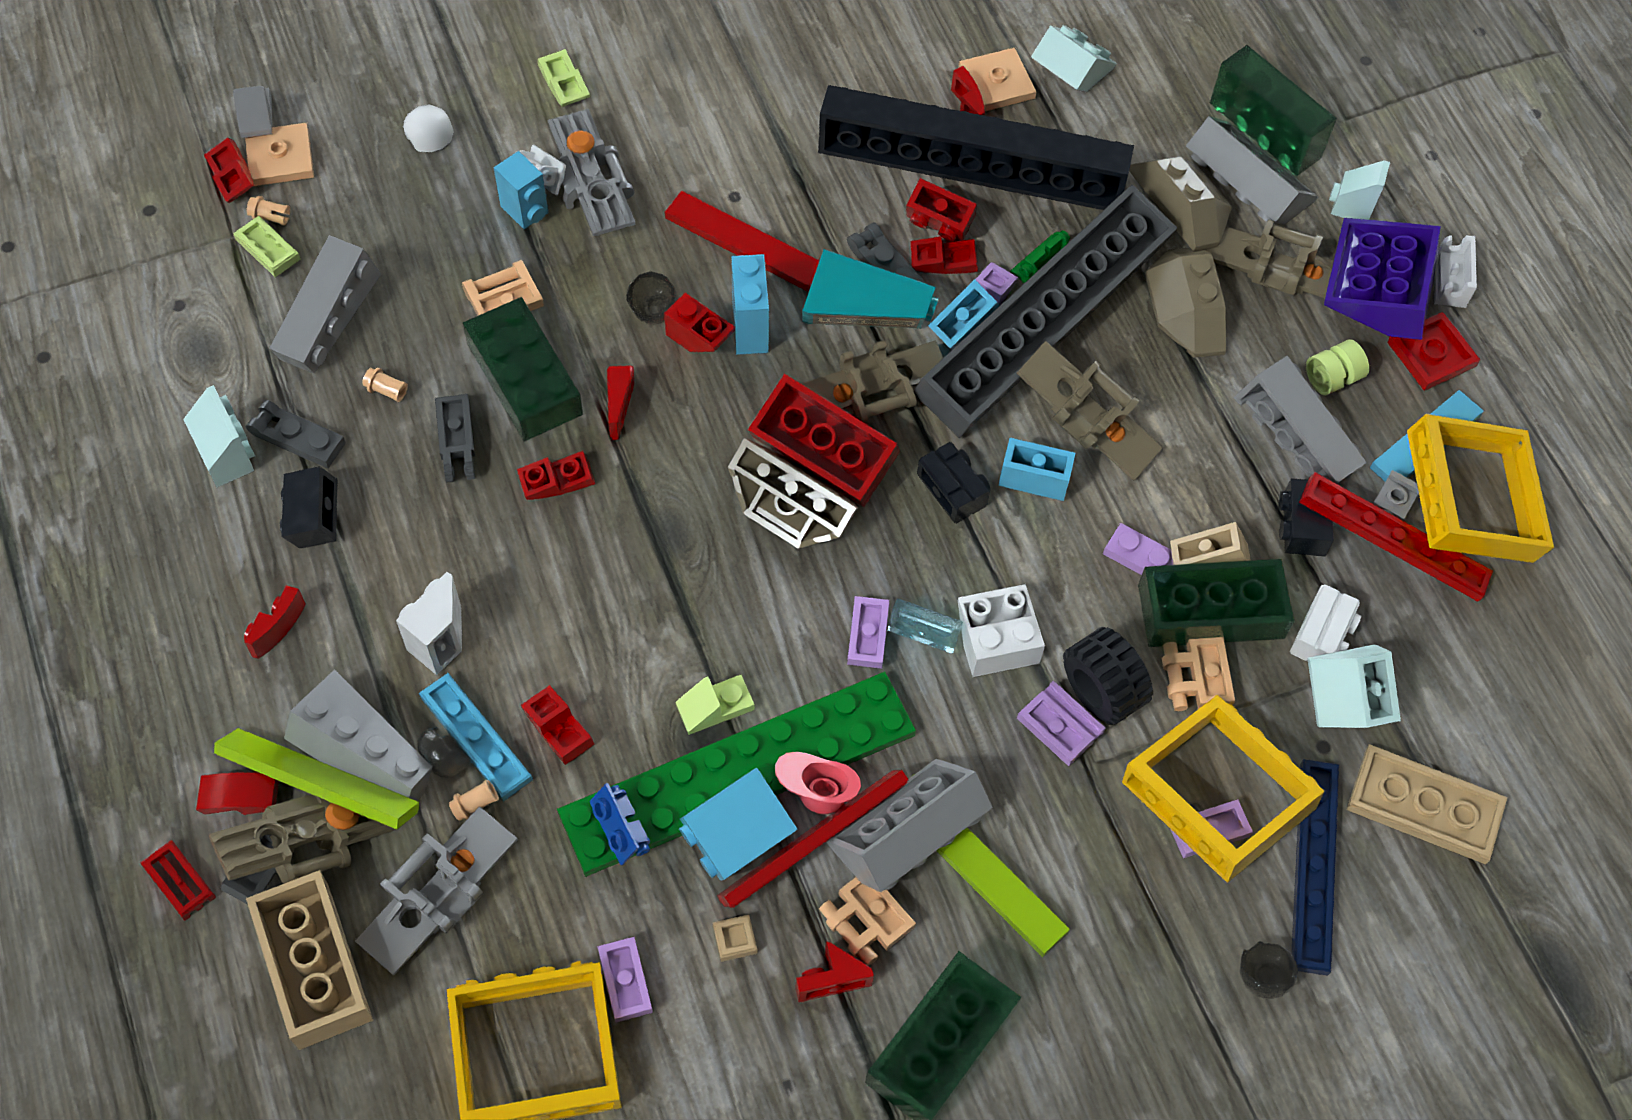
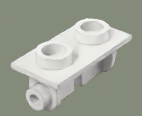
[514,145,566,195]

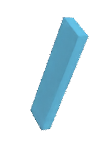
[1370,390,1484,482]
[419,673,533,802]

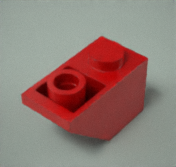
[664,292,735,352]

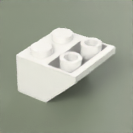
[396,572,462,675]
[958,584,1045,677]

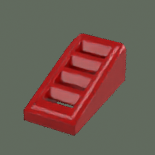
[607,365,635,440]

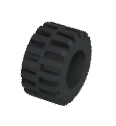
[1063,627,1153,725]

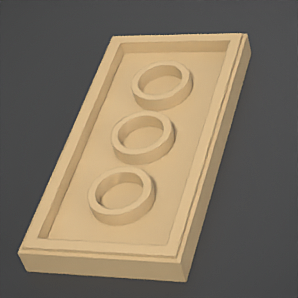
[1346,744,1508,864]

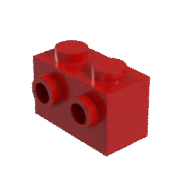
[906,178,977,242]

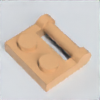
[462,260,544,329]

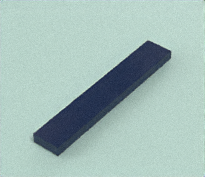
[1291,759,1339,976]

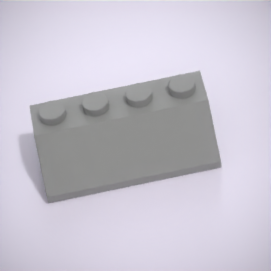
[1186,116,1318,224]
[826,759,993,892]

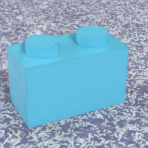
[494,151,548,229]
[928,279,1001,350]
[998,438,1076,501]

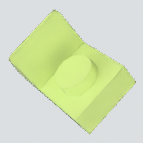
[676,675,754,735]

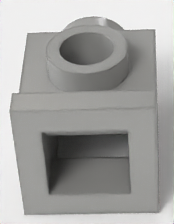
[1373,470,1419,520]

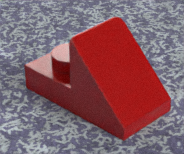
[795,941,874,1002]

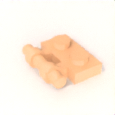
[1162,637,1235,711]
[819,877,916,966]

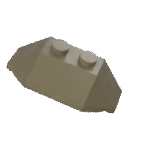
[1129,157,1232,251]
[1145,248,1226,358]
[728,438,858,549]

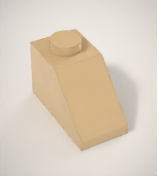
[1170,522,1252,581]

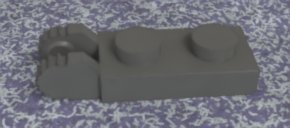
[435,394,475,483]

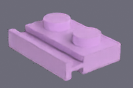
[1017,681,1105,766]

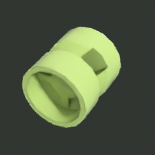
[1306,339,1369,396]

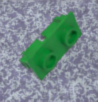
[1010,230,1070,283]

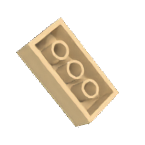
[246,870,373,1050]

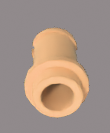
[247,196,290,226]
[362,368,408,402]
[449,780,499,821]

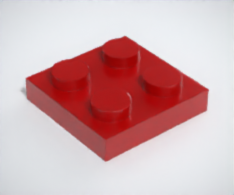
[1387,312,1481,391]

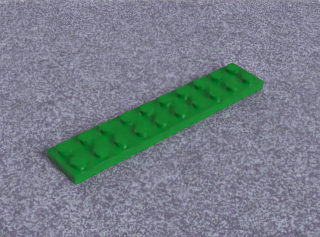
[557,671,916,877]

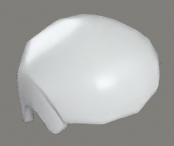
[403,104,454,152]

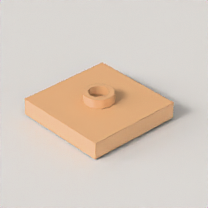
[958,47,1036,111]
[245,123,314,186]

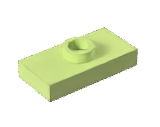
[233,216,301,277]

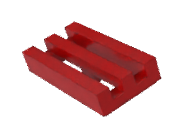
[140,840,216,921]

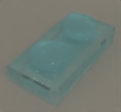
[887,598,963,654]

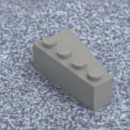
[269,235,381,374]
[1234,356,1367,484]
[284,669,432,801]

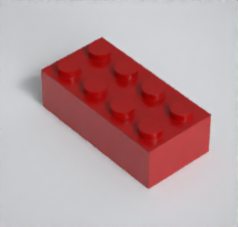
[747,373,900,507]

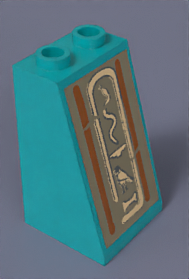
[802,249,939,329]

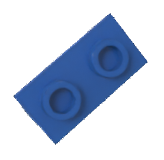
[589,783,650,865]

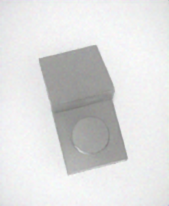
[233,86,272,138]

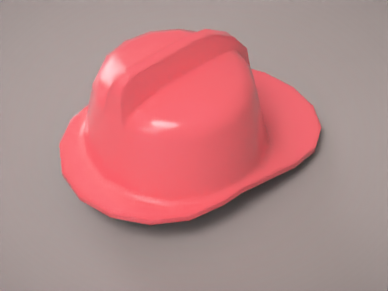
[775,752,861,814]

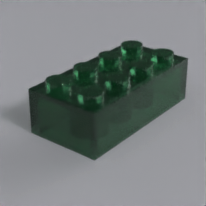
[1210,45,1337,176]
[462,297,583,442]
[1138,559,1294,647]
[865,951,1021,1120]

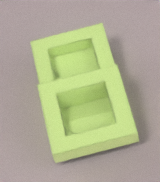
[538,49,590,107]

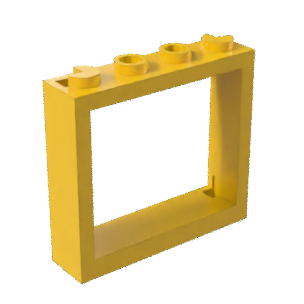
[1407,414,1554,563]
[1122,695,1325,883]
[446,961,622,1120]

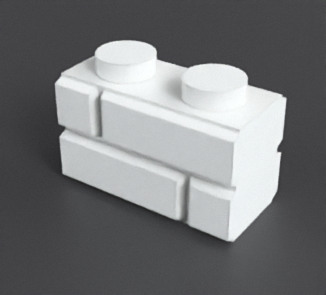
[1290,584,1361,661]

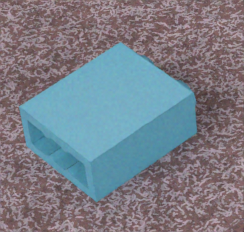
[731,254,769,355]
[679,768,798,880]

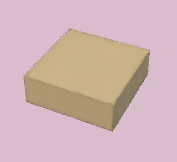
[713,914,757,962]

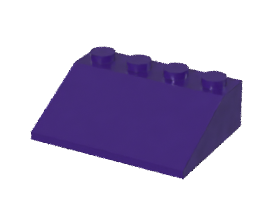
[1324,218,1441,340]

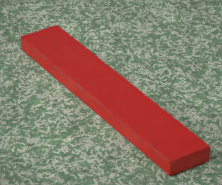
[665,190,819,292]
[1299,472,1493,602]
[717,770,909,908]

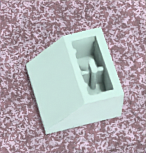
[1031,25,1117,92]
[183,385,255,488]
[1307,644,1401,728]

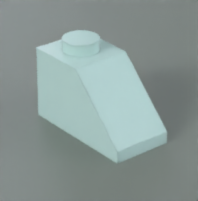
[1329,161,1390,220]

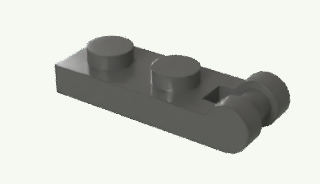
[847,222,925,283]
[246,400,346,468]

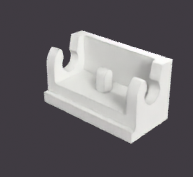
[1434,235,1477,308]

